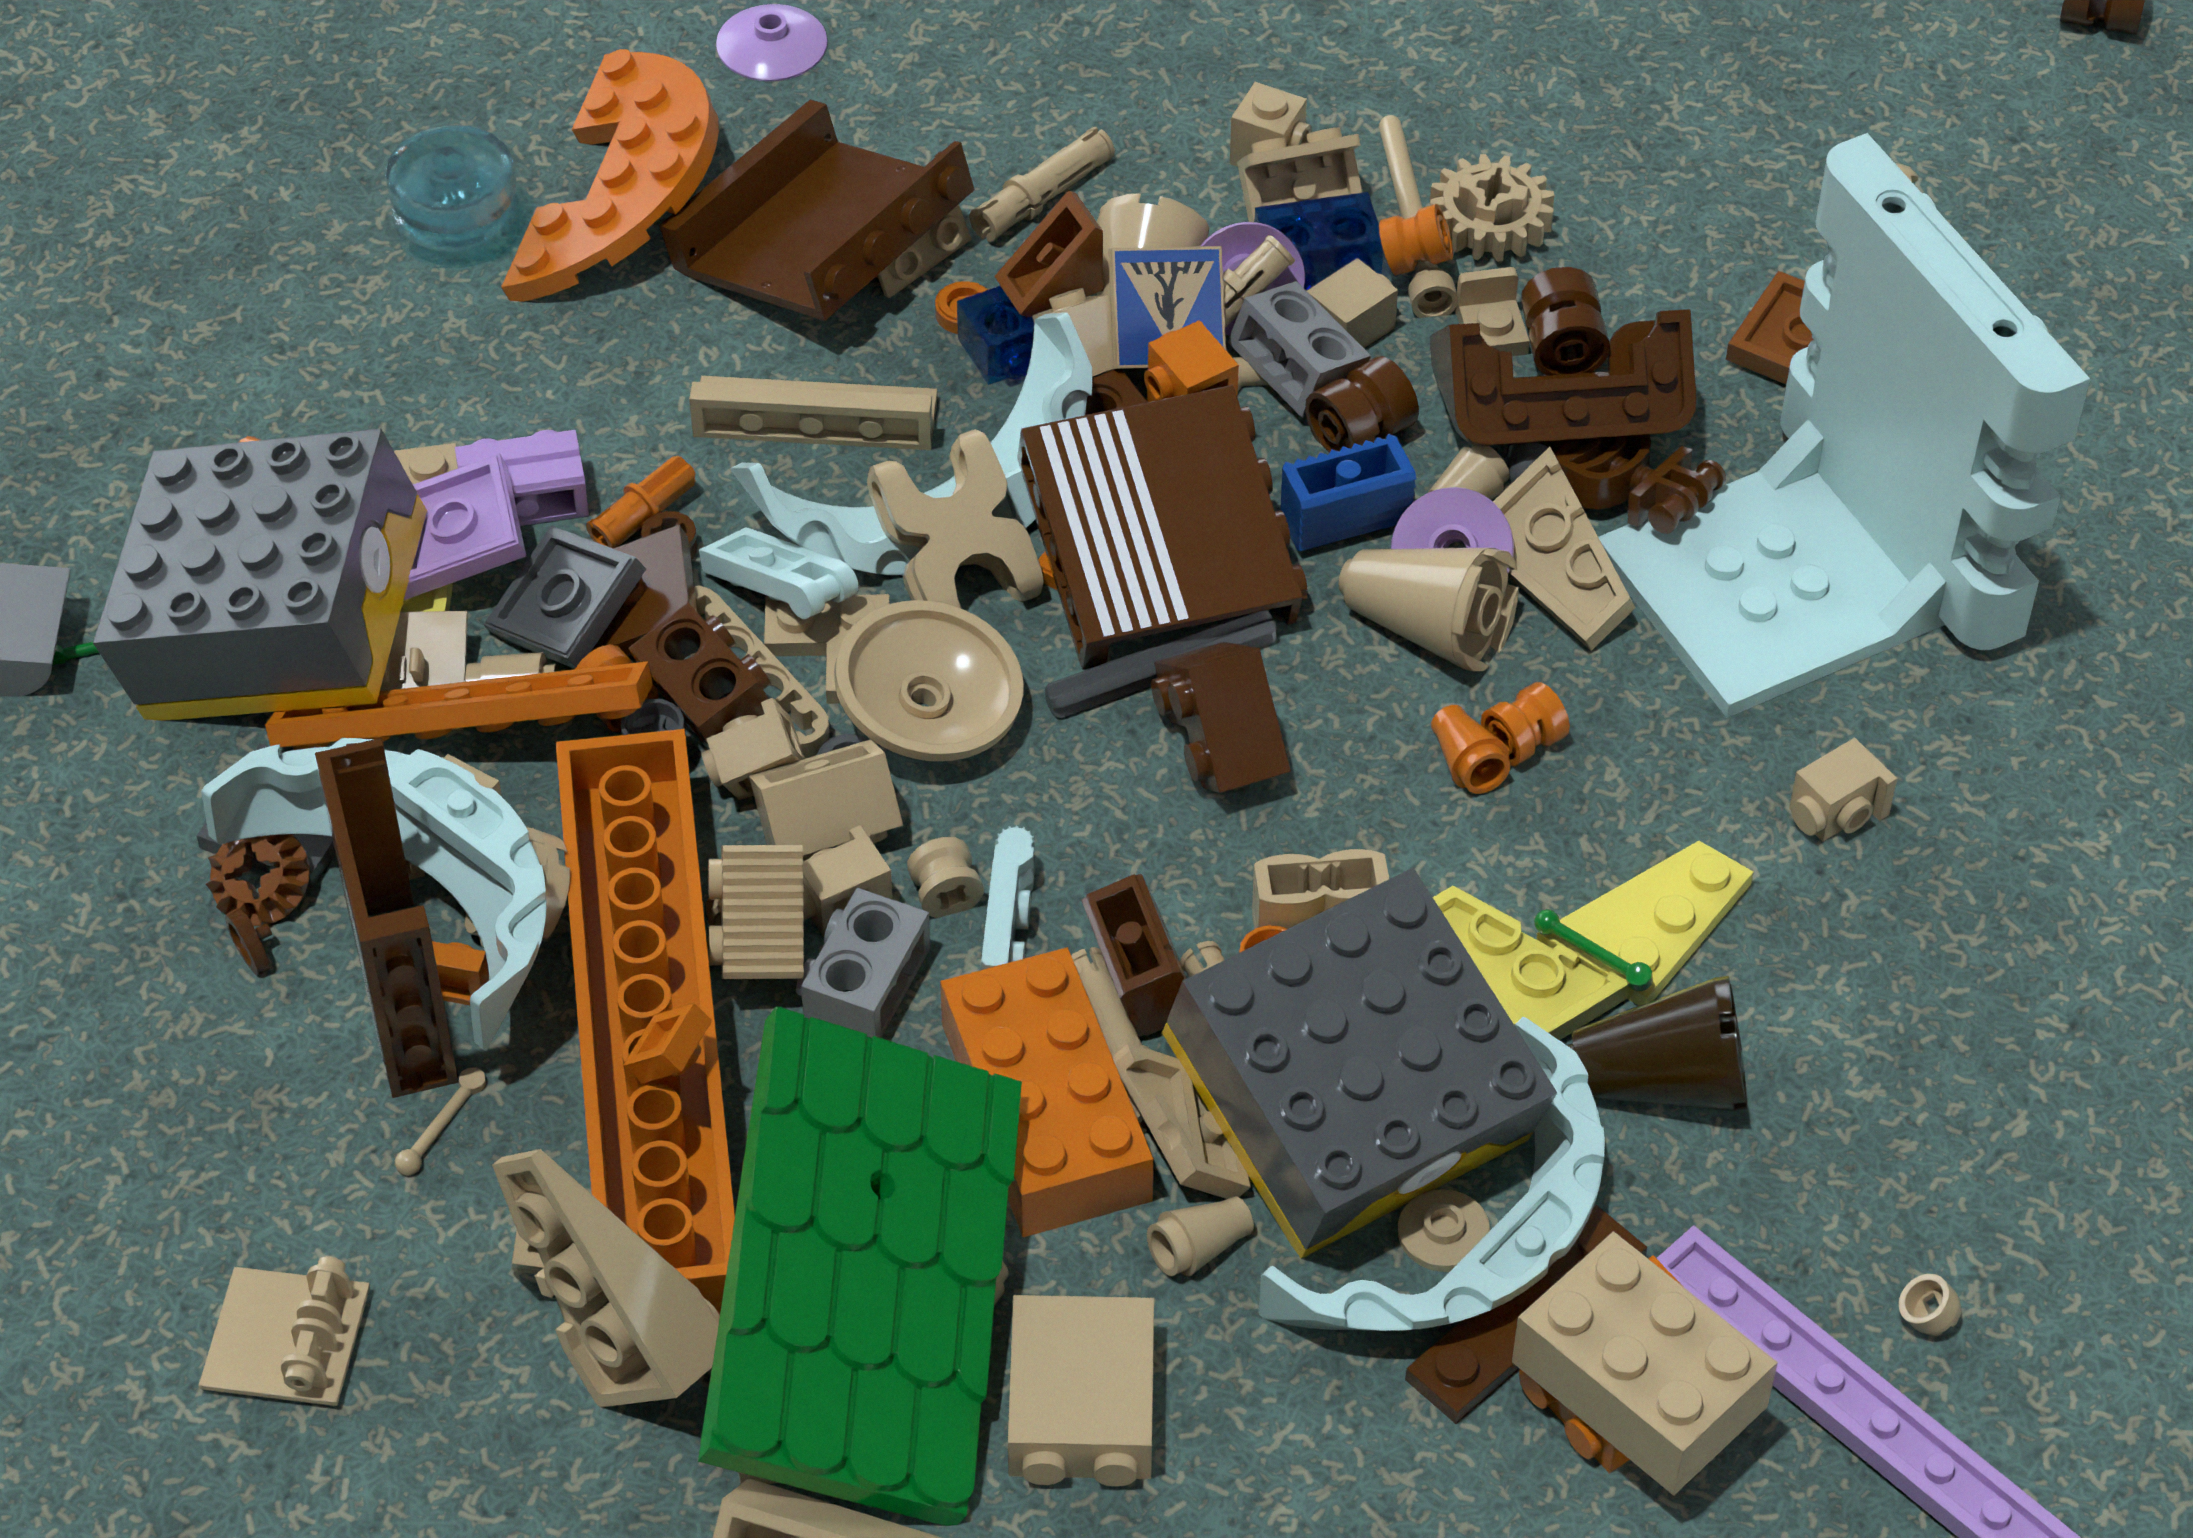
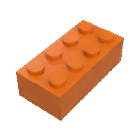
[940,947,1153,1237]

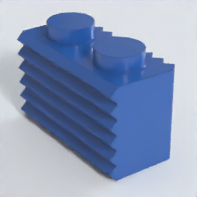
[1280,434,1417,551]

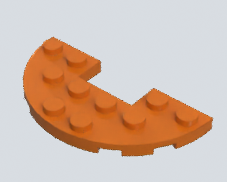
[501,49,719,302]

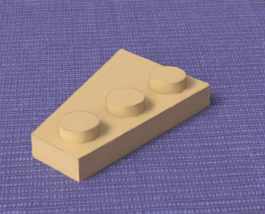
[1493,447,1635,651]

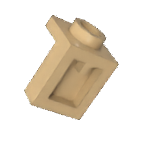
[1455,267,1530,356]

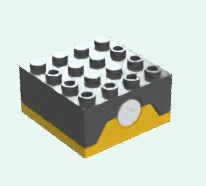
[93,428,427,721]
[1162,867,1557,1258]

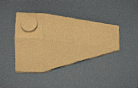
[492,1149,720,1407]

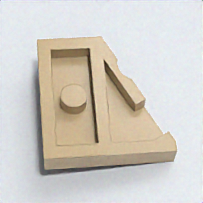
[1112,1042,1251,1199]

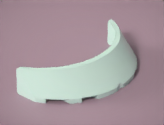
[731,312,1092,575]
[201,738,546,1051]
[1259,1017,1605,1331]

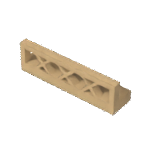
[689,376,938,450]

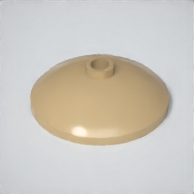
[834,600,1024,761]

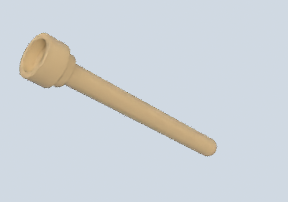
[1379,115,1458,318]

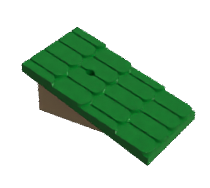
[698,1006,1022,1526]

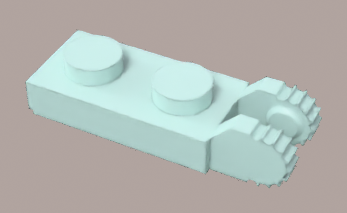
[981,826,1035,970]

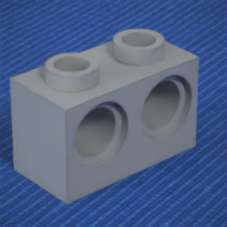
[1228,281,1371,417]
[796,888,930,1038]

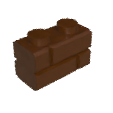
[1081,874,1187,1036]

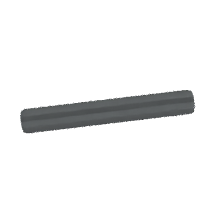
[1045,610,1277,719]

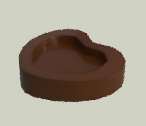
[225,909,272,976]

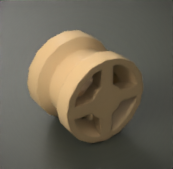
[907,837,984,918]

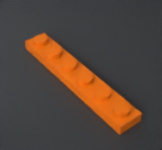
[265,661,653,750]

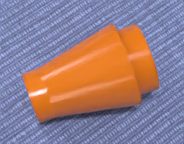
[1431,705,1510,794]

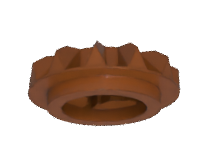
[206,834,310,926]

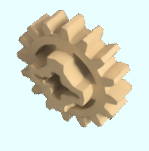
[1430,154,1555,261]

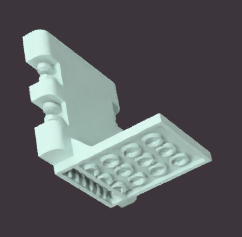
[1598,133,2090,718]

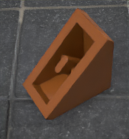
[994,190,1103,317]

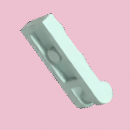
[699,527,858,619]

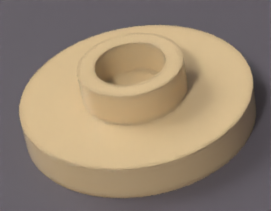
[1398,1189,1490,1272]

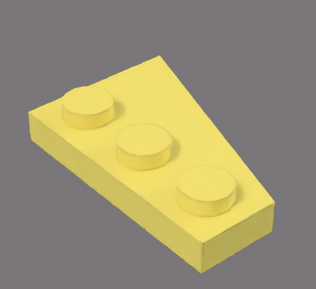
[1536,841,1754,1006]
[1433,886,1630,1040]

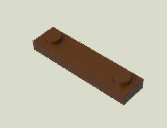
[1405,1205,1647,1424]

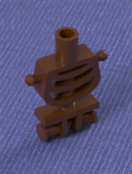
[1538,435,1726,534]

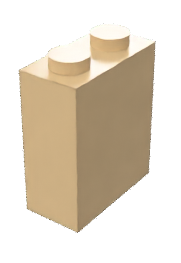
[1008,1295,1154,1486]

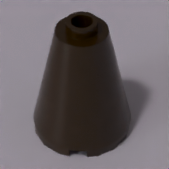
[1567,976,1748,1111]

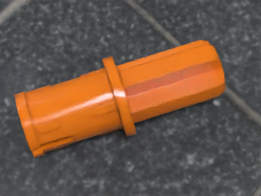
[586,456,696,549]

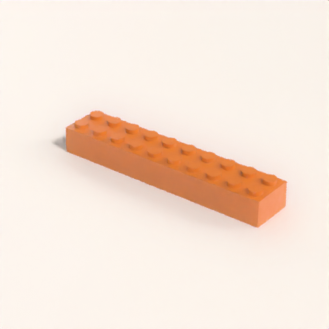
[556,729,735,1315]

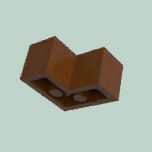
[1151,642,1291,793]

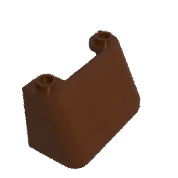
[1430,309,1697,446]

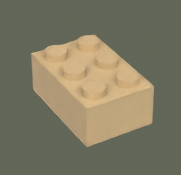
[1512,1231,1778,1496]

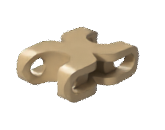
[867,429,1044,608]

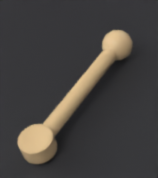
[395,1068,486,1176]

